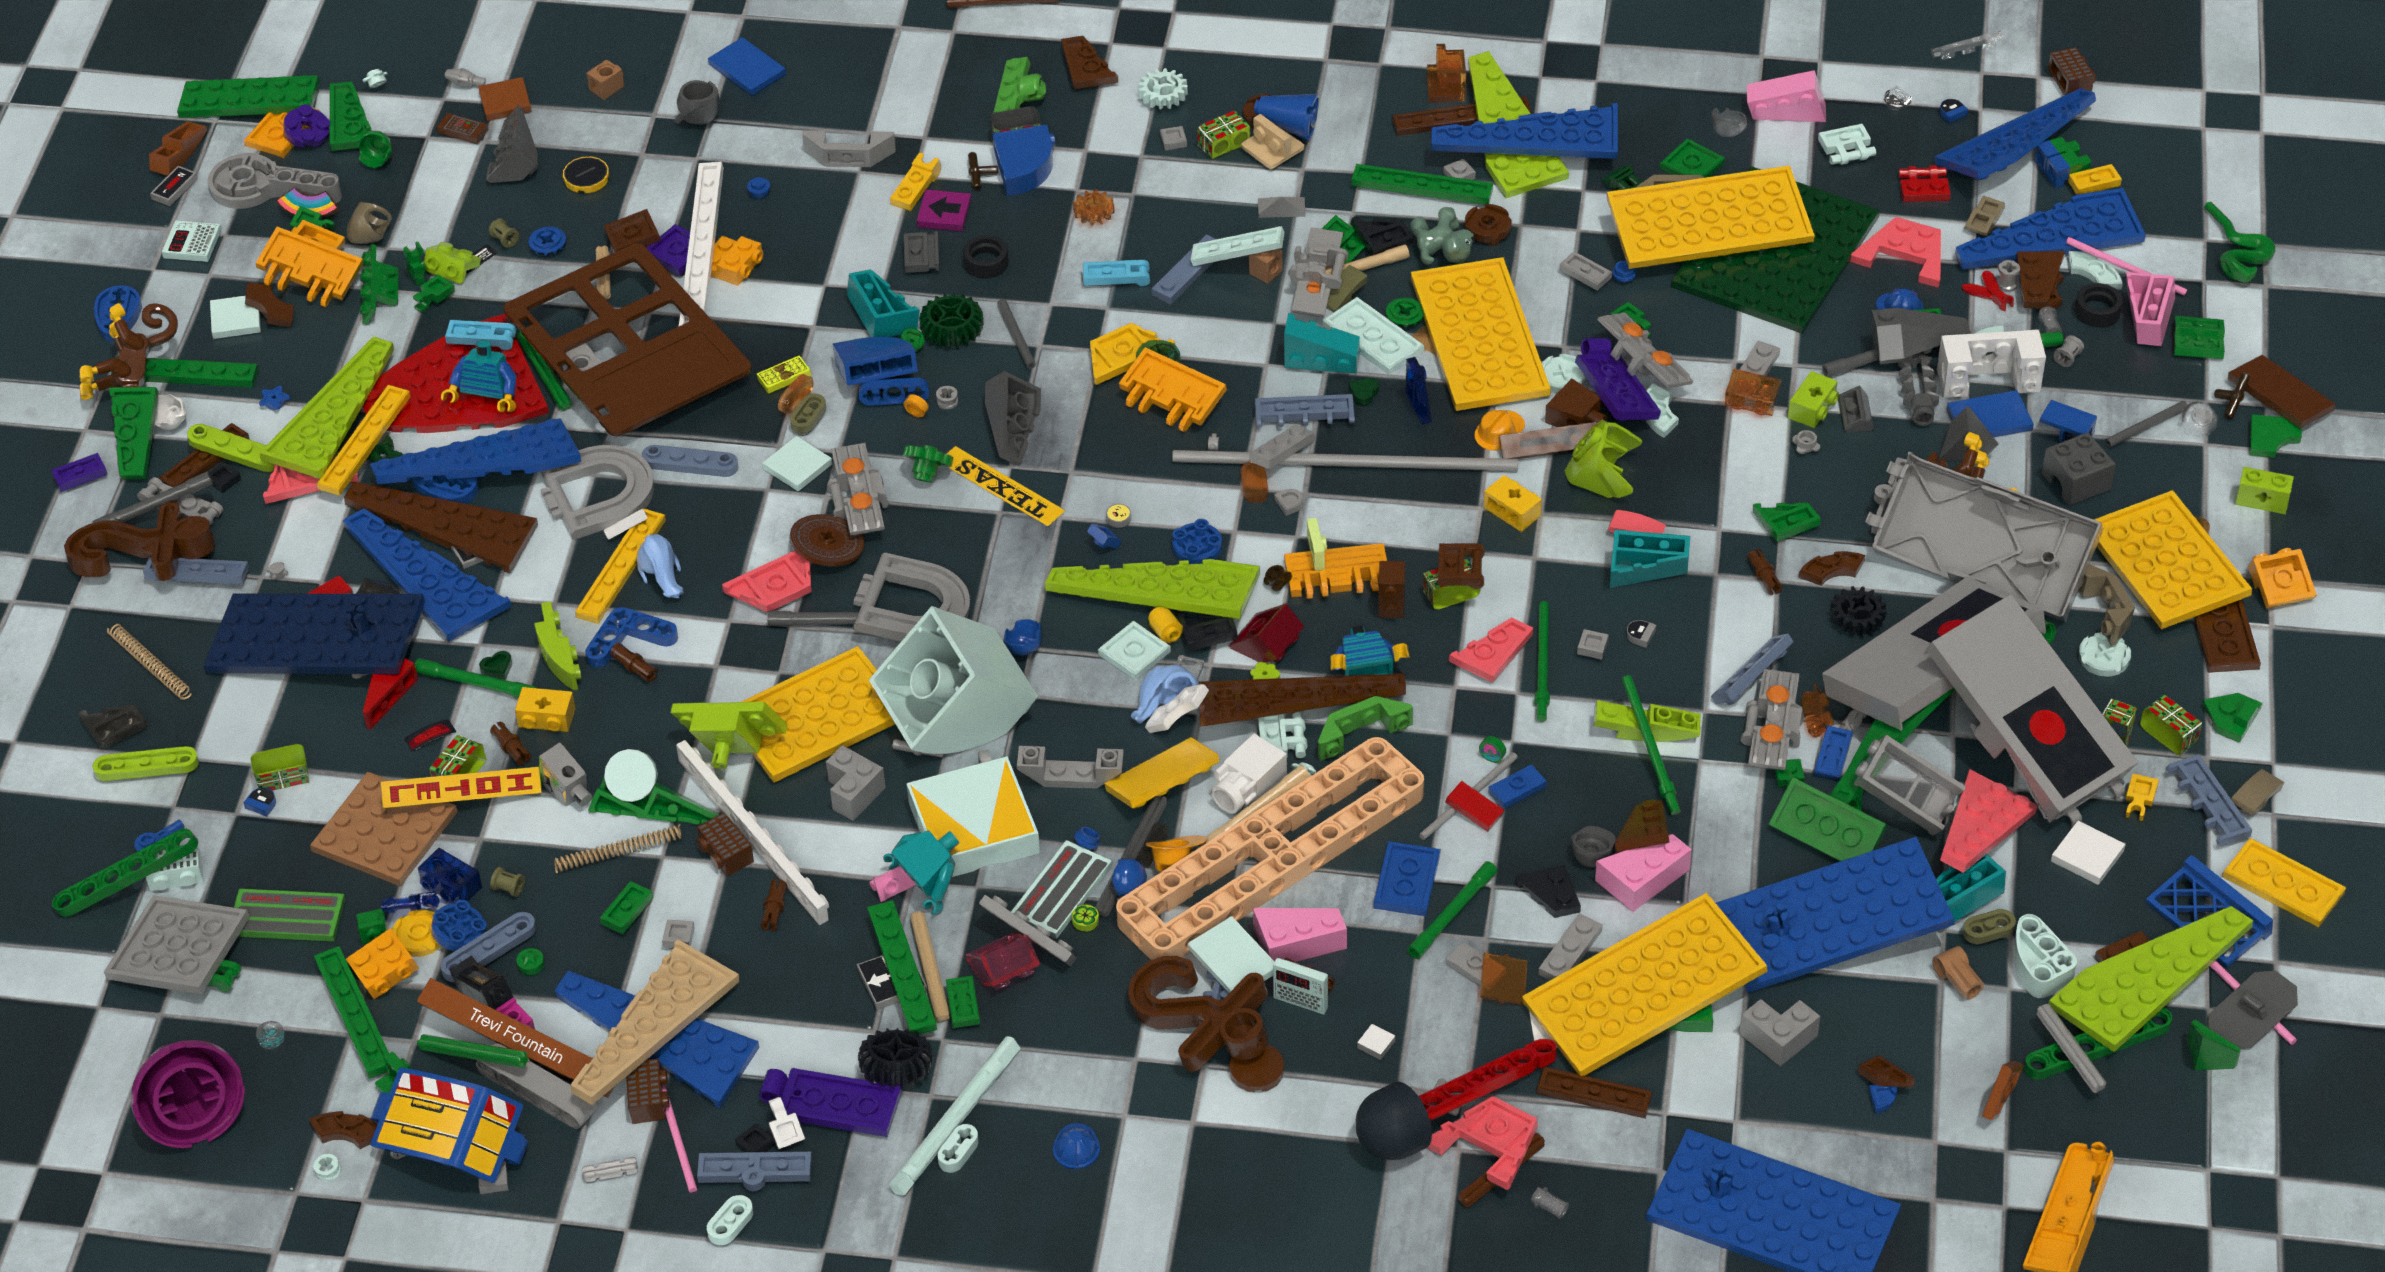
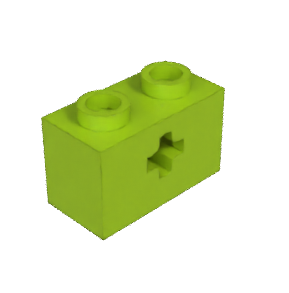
[1788,371,1839,428]
[2235,466,2294,515]

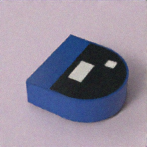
[1940,99,1968,123]
[243,787,276,816]

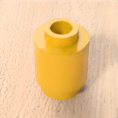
[1148,607,1183,643]

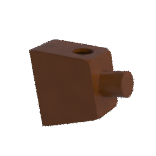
[1545,378,1608,427]

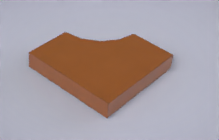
[1982,1060,2024,1120]

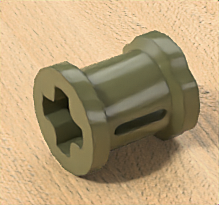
[489,218,519,248]
[490,867,526,897]

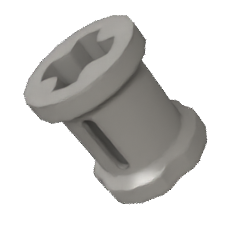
[1997,260,2020,292]
[2053,335,2084,367]

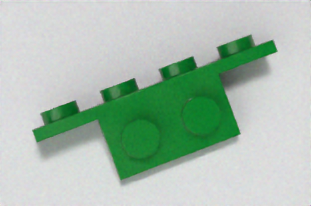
[360,244,398,325]

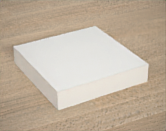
[2051,821,2125,885]

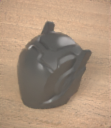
[674,80,720,125]

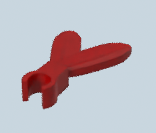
[1962,271,2014,311]

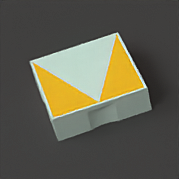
[907,756,1040,877]

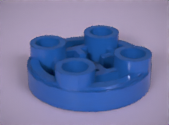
[1172,519,1222,564]
[431,900,487,951]

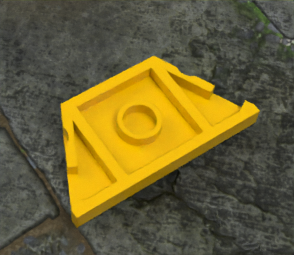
[1090,323,1175,385]

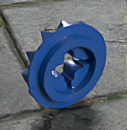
[528,227,566,256]

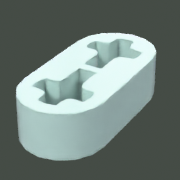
[938,1124,978,1173]

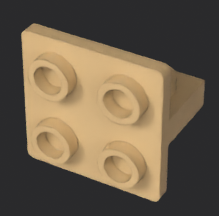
[1241,114,1304,169]

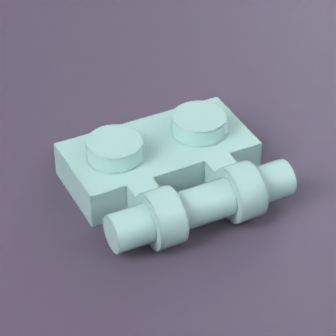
[1818,124,1876,165]
[1258,712,1308,758]

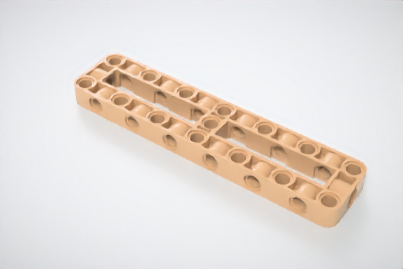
[1116,737,1424,960]

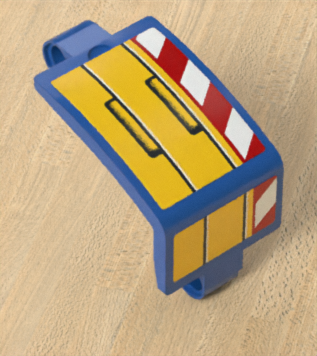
[370,1067,529,1183]

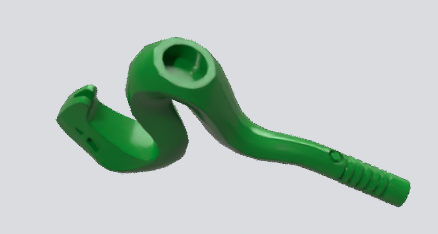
[2204,201,2276,283]

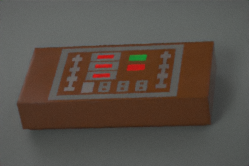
[436,113,488,144]

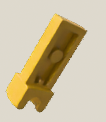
[890,153,941,211]

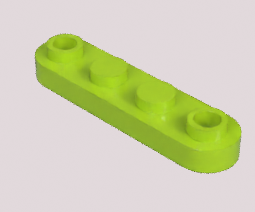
[187,424,275,472]
[92,746,199,781]

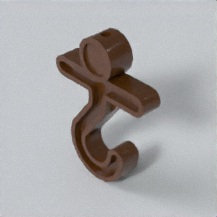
[64,502,215,581]
[1128,956,1268,1072]

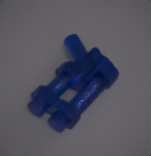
[381,891,440,914]

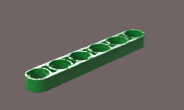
[52,828,198,917]
[2024,1008,2172,1080]

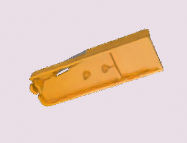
[2023,1142,2114,1272]

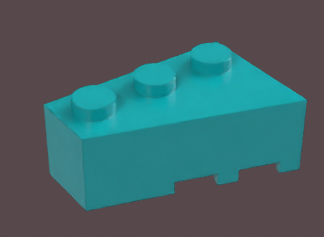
[847,269,920,337]
[1284,313,1360,374]
[1610,530,1691,588]
[1936,854,2006,930]

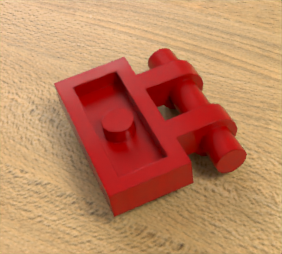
[1898,165,1951,202]

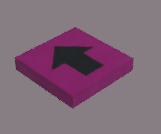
[917,190,972,231]

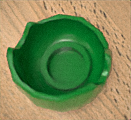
[357,130,392,169]

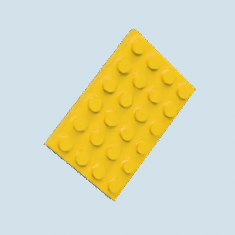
[2094,490,2252,629]
[741,646,895,783]

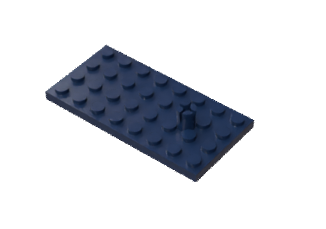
[203,593,425,674]

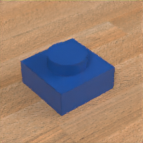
[1087,523,1122,548]

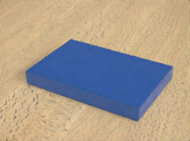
[708,37,786,96]
[1946,390,2034,437]
[1374,841,1441,916]

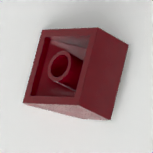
[1228,603,1304,663]

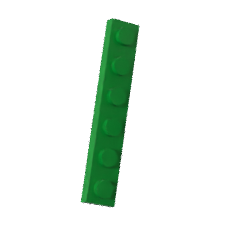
[1351,164,1493,205]
[111,356,259,388]
[867,900,937,1035]
[314,946,389,1079]

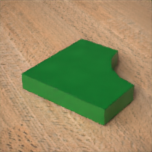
[2250,414,2302,458]

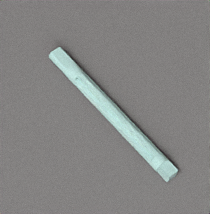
[889,1036,1020,1195]

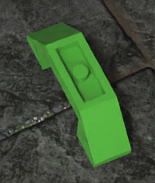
[1318,696,1413,761]

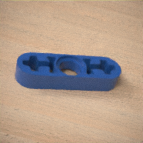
[859,378,929,406]

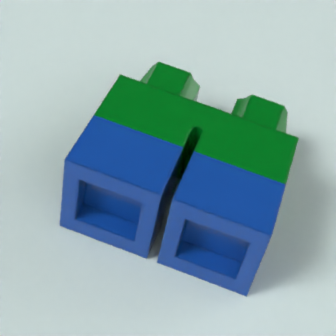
[2034,137,2091,188]

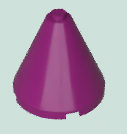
[131,1040,245,1148]

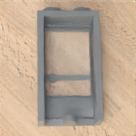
[1853,735,1966,836]

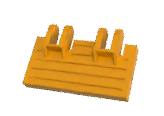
[256,227,363,307]
[1119,347,1227,432]
[1284,543,1387,599]

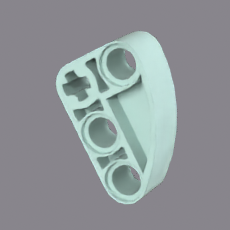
[2013,914,2077,998]

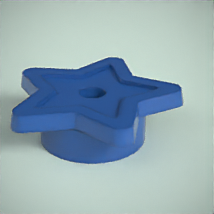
[259,385,290,410]

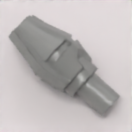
[445,68,486,87]

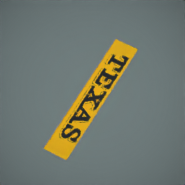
[947,446,1065,526]

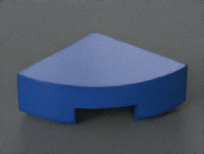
[1869,1085,1898,1114]

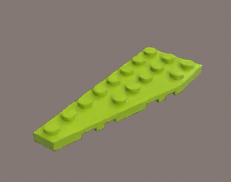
[1468,51,1569,198]
[1045,559,1260,619]
[2049,906,2253,1052]

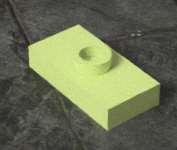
[1307,518,1327,571]

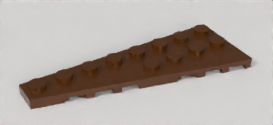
[344,482,538,573]
[1199,673,1406,726]

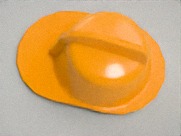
[1475,410,1525,450]
[1146,835,1207,872]

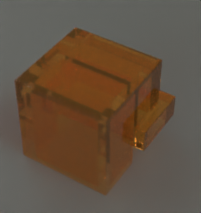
[1427,44,1466,103]

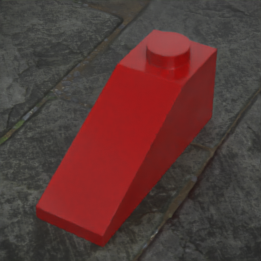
[363,658,418,730]

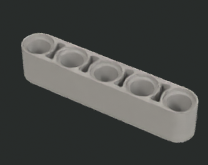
[475,1043,597,1129]

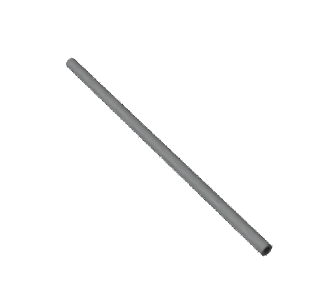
[1172,450,1518,471]

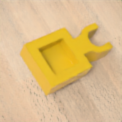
[2126,773,2159,821]

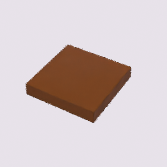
[478,77,532,121]

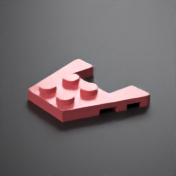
[1850,217,1941,288]
[1427,1096,1538,1190]

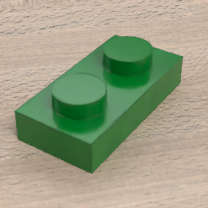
[600,881,654,934]

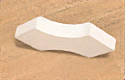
[1145,684,1209,733]

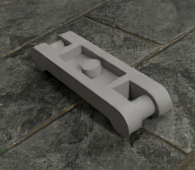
[137,477,224,526]

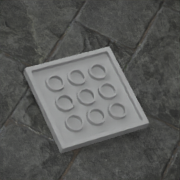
[104,895,250,995]

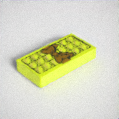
[757,356,811,394]

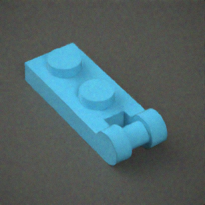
[1083,260,1150,286]
[445,320,517,350]

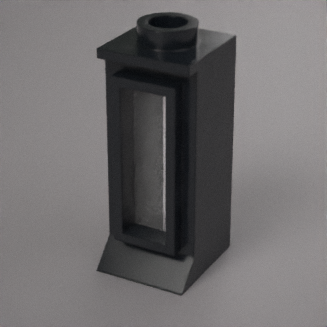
[450,955,513,1009]

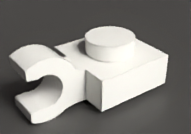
[768,1097,805,1149]

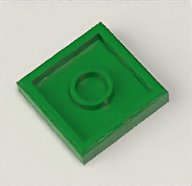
[1660,138,1725,178]

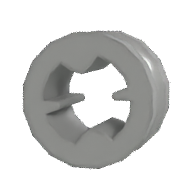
[936,386,958,410]

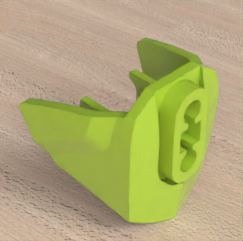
[1564,419,1642,498]

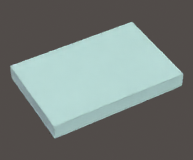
[1187,916,1274,993]

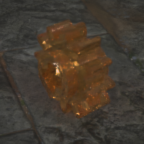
[1073,189,1115,226]

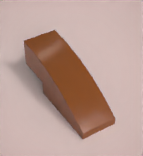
[149,121,207,175]

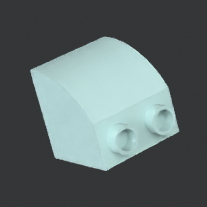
[869,606,1038,754]

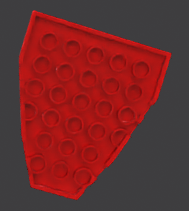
[362,314,549,433]

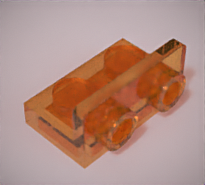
[1725,369,1781,416]

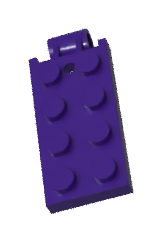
[1575,338,1661,421]
[759,1068,902,1137]

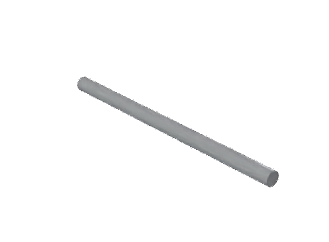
[1419,752,1518,840]

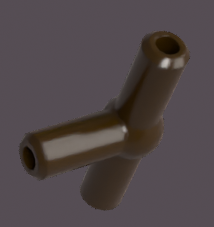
[968,152,998,190]
[2214,373,2250,419]

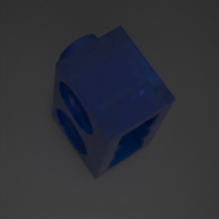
[418,848,482,904]

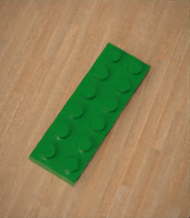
[177,75,320,118]

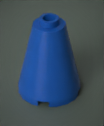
[1254,94,1319,140]

